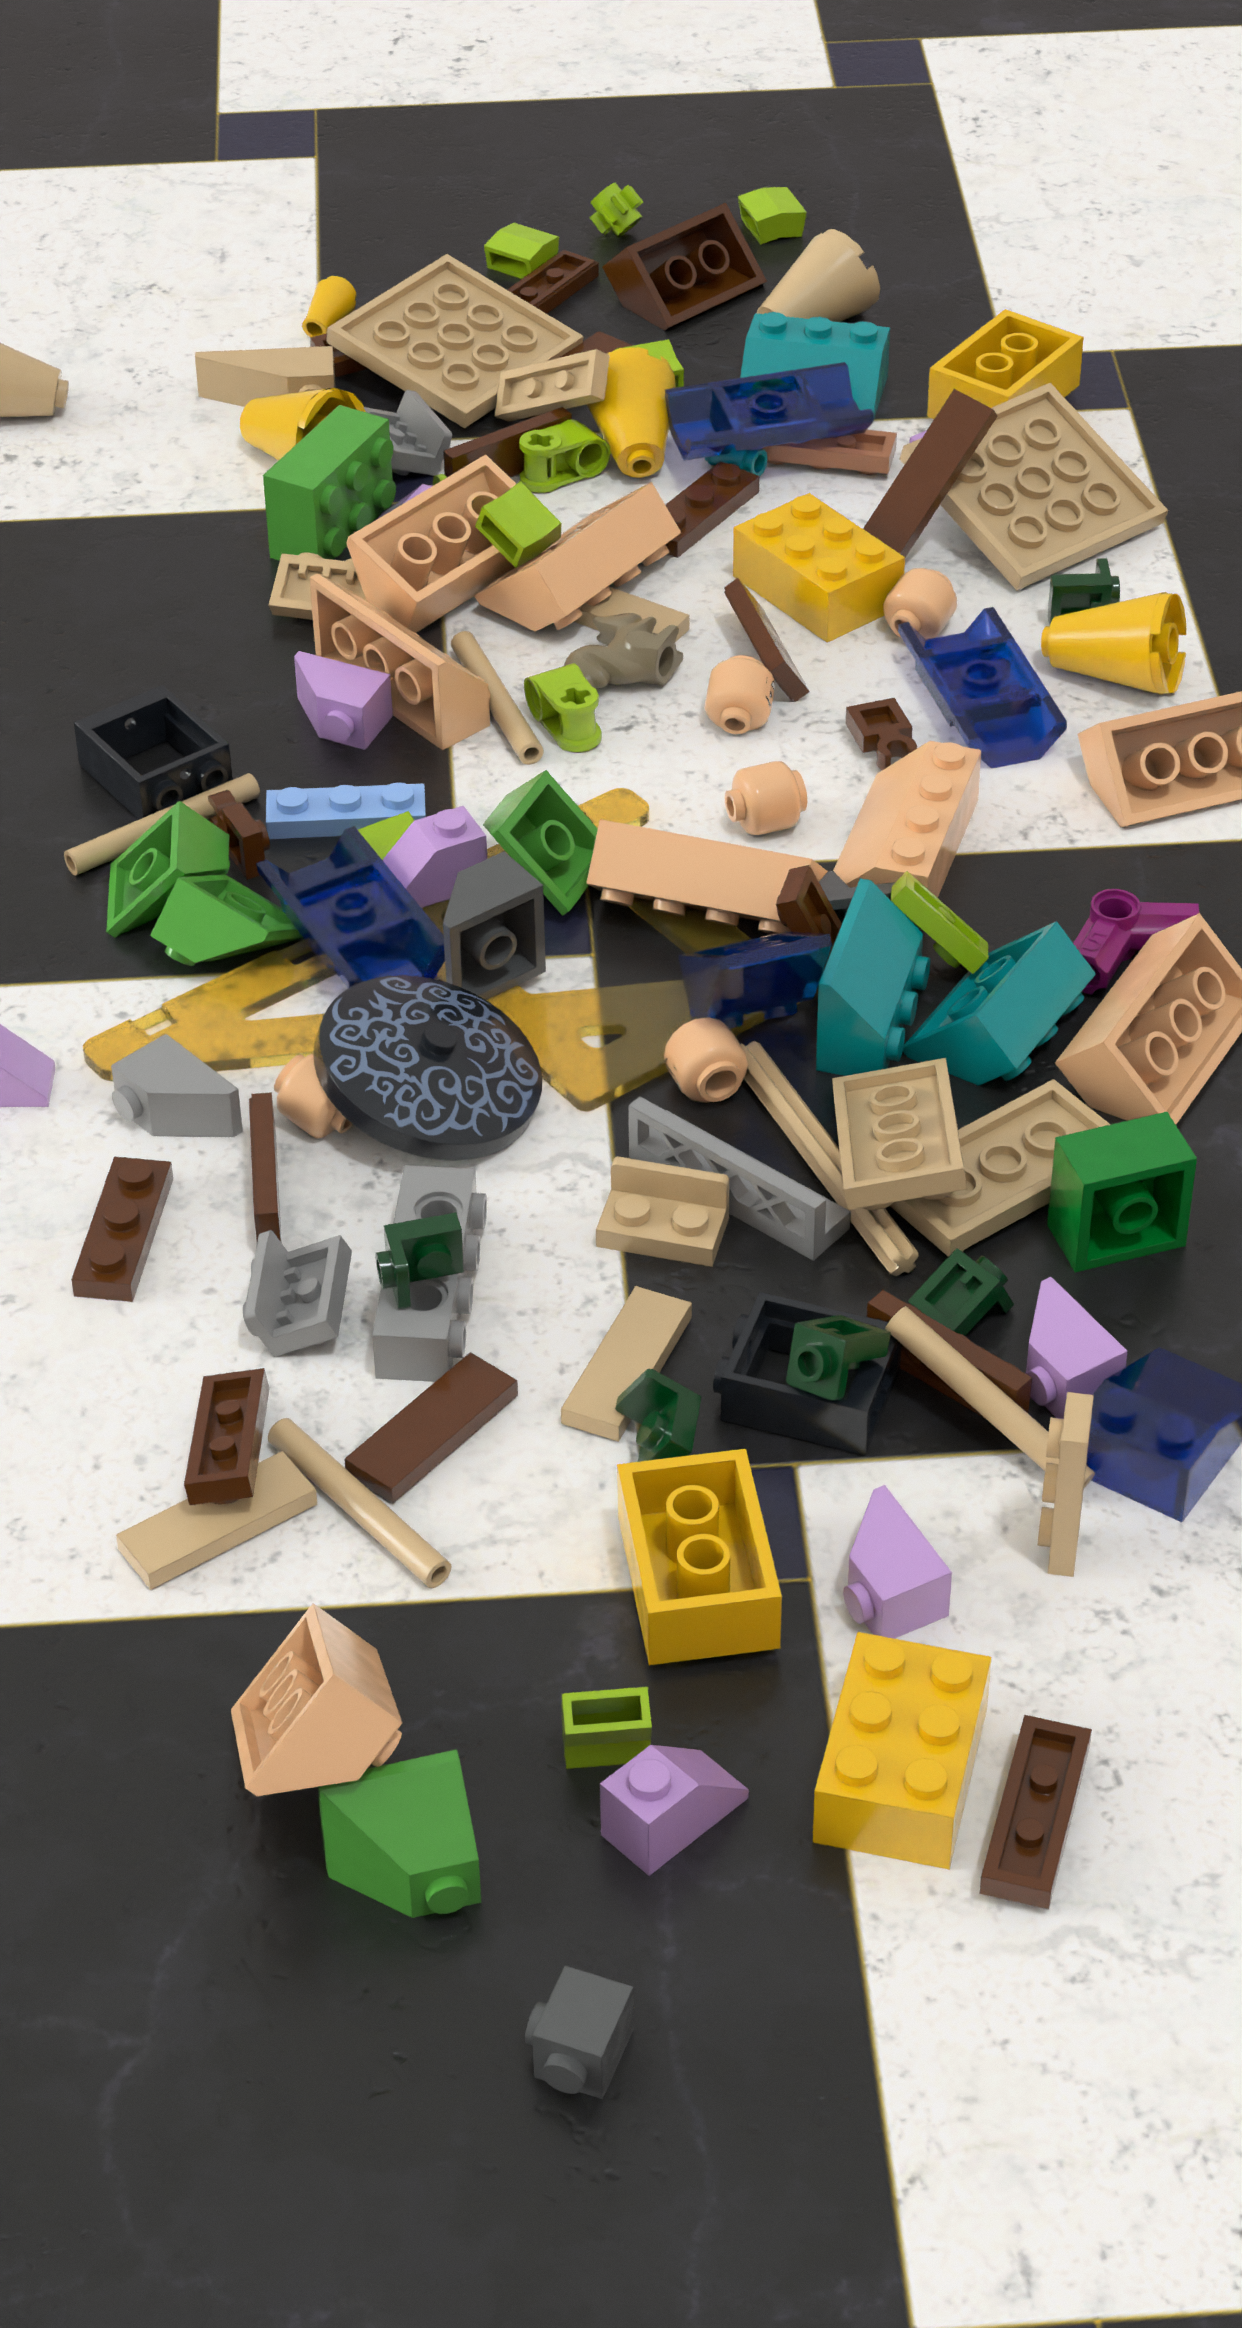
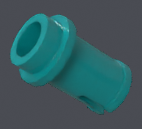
[704,435,768,476]

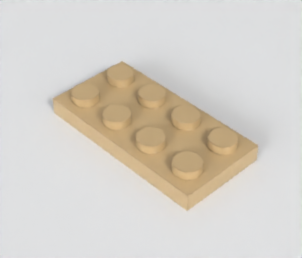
[832,1058,968,1210]
[890,1079,1110,1257]

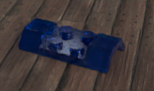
[665,362,874,461]
[898,607,1067,769]
[256,826,445,989]

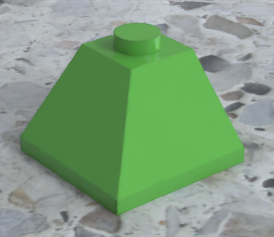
[483,770,598,915]
[106,801,230,938]
[150,874,313,966]
[318,1749,481,1918]

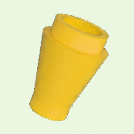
[302,276,356,337]

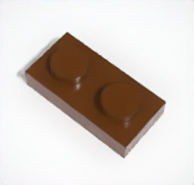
[776,865,842,982]

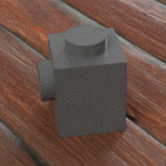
[525,1965,634,2099]

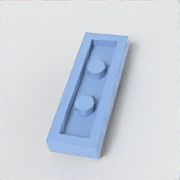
[266,782,426,839]

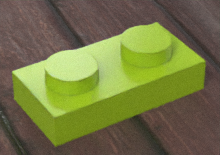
[891,871,988,974]

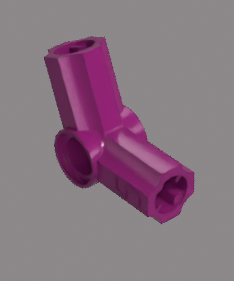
[1073,889,1199,995]

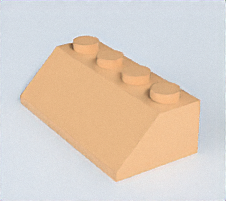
[346,454,516,633]
[474,482,681,632]
[309,573,491,751]
[1077,691,1242,827]
[833,741,981,898]
[586,819,828,937]
[1055,913,1242,1124]
[231,1603,402,1796]

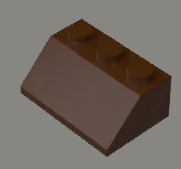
[602,202,767,331]

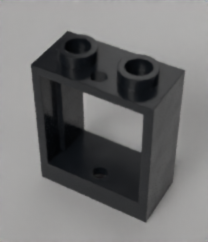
[74,685,233,819]
[713,1292,902,1455]

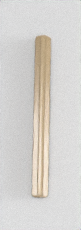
[740,1041,918,1276]

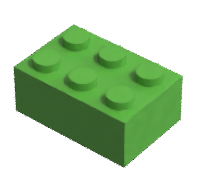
[263,405,396,561]

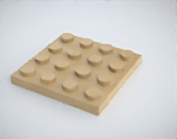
[326,254,584,428]
[899,383,1168,590]

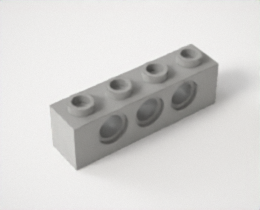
[372,1165,487,1382]

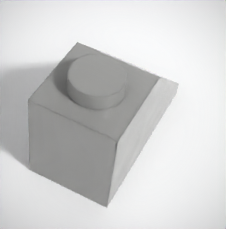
[111,1034,243,1137]

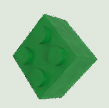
[1047,1112,1197,1272]

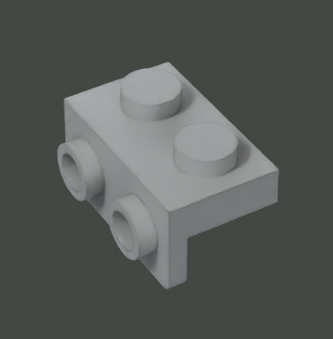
[364,390,452,476]
[243,1230,352,1357]

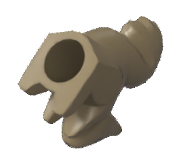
[564,613,683,689]

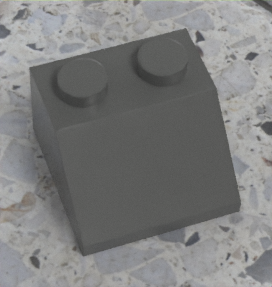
[443,851,546,1000]

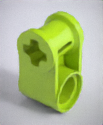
[519,419,611,493]
[524,663,602,752]

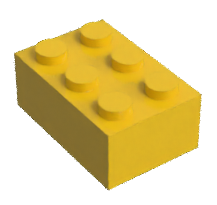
[927,309,1084,419]
[733,493,905,643]
[617,1449,782,1665]
[812,1632,992,1870]

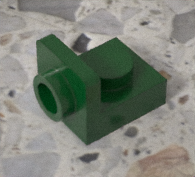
[1048,558,1120,626]
[375,1212,464,1309]
[908,1248,1014,1336]
[786,1315,891,1400]
[615,1369,702,1462]

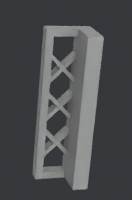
[628,1097,851,1261]

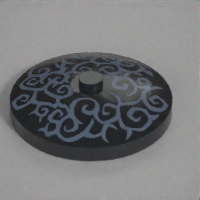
[313,975,542,1161]

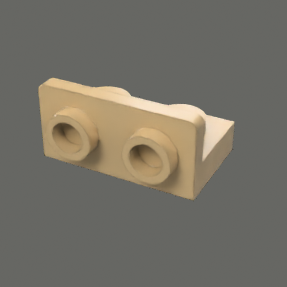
[269,553,366,620]
[596,1157,729,1267]

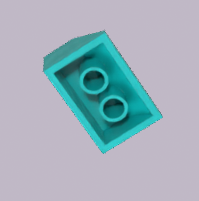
[737,312,890,424]
[816,878,931,1076]
[903,921,1096,1085]

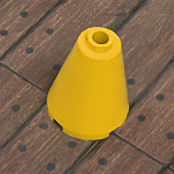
[586,347,676,478]
[240,388,366,460]
[1041,592,1187,695]

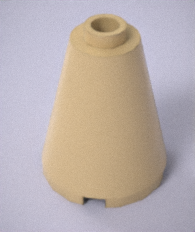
[757,229,880,322]
[0,343,69,417]

